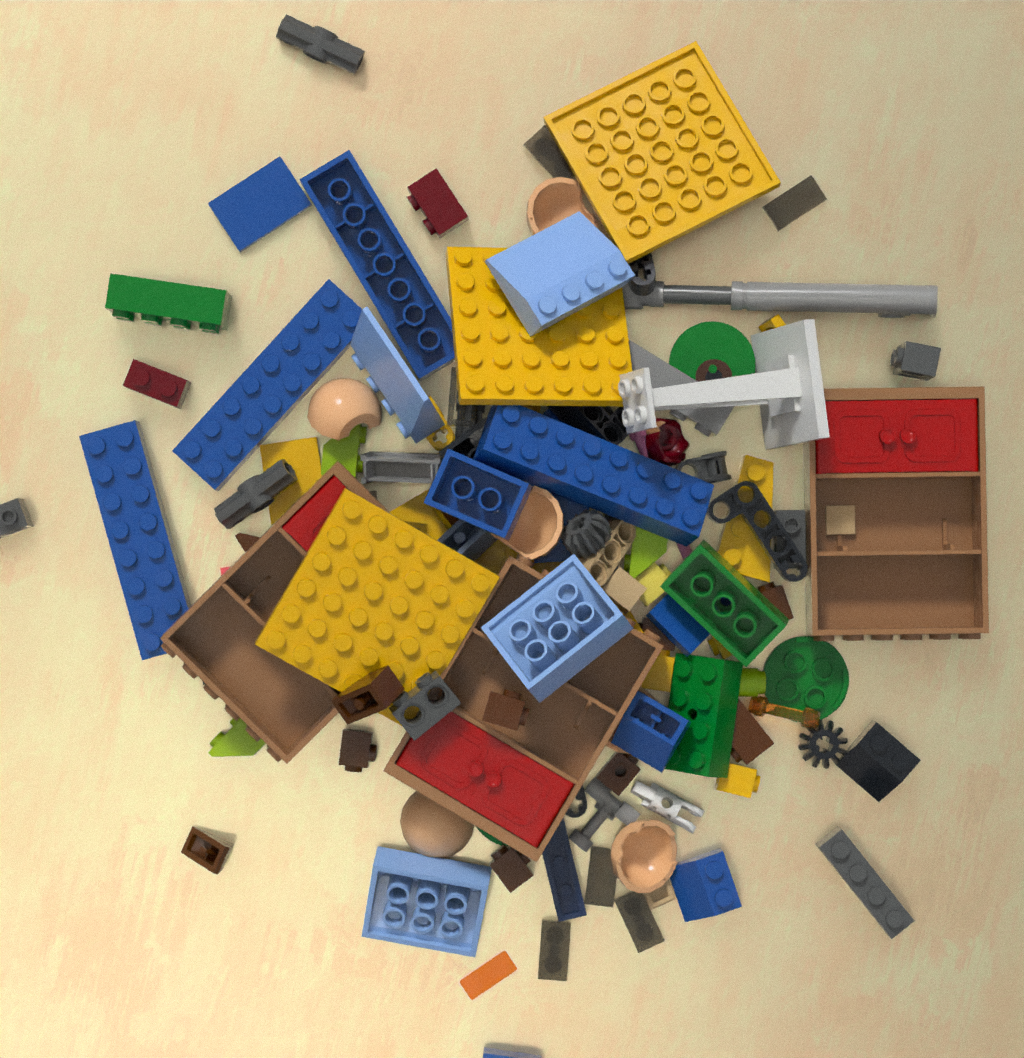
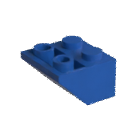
[611,691,692,773]

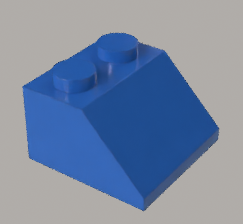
[670,848,742,922]

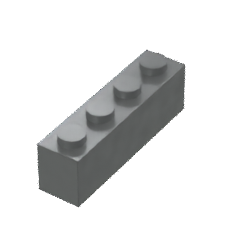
[815,826,914,939]

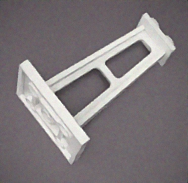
[618,319,830,450]

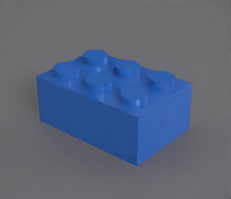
[424,449,533,541]

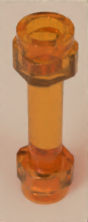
[748,696,820,729]

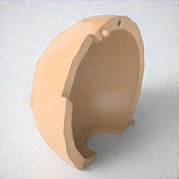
[526,177,598,235]
[307,378,382,441]
[491,485,564,560]
[400,791,474,858]
[610,819,678,893]

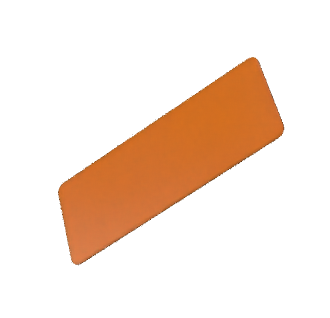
[460,951,517,1000]

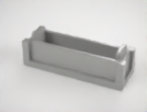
[360,451,443,484]

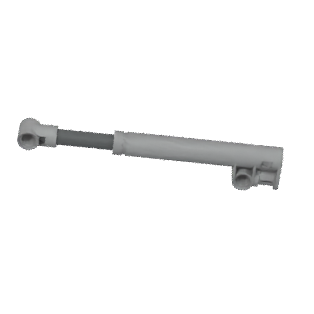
[622,279,938,318]

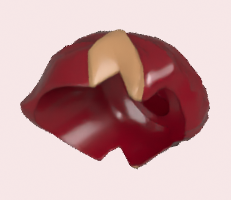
[645,418,690,466]

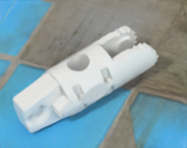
[631,781,705,834]

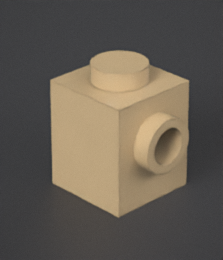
[602,567,647,614]

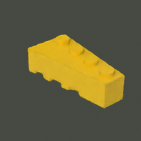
[716,455,774,583]

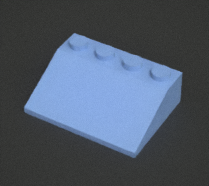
[485,211,635,337]
[350,307,445,443]
[481,554,634,703]
[361,846,492,957]

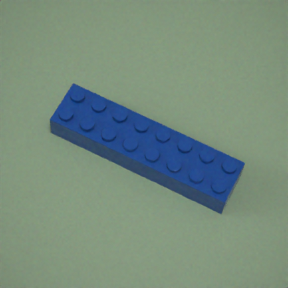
[299,150,455,381]
[172,279,362,491]
[474,405,714,547]
[79,420,191,660]

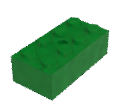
[105,273,232,334]
[660,539,789,667]
[665,653,743,778]

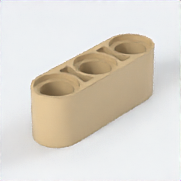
[578,519,636,586]

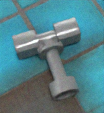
[568,777,640,852]

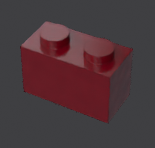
[406,168,469,239]
[123,359,191,409]

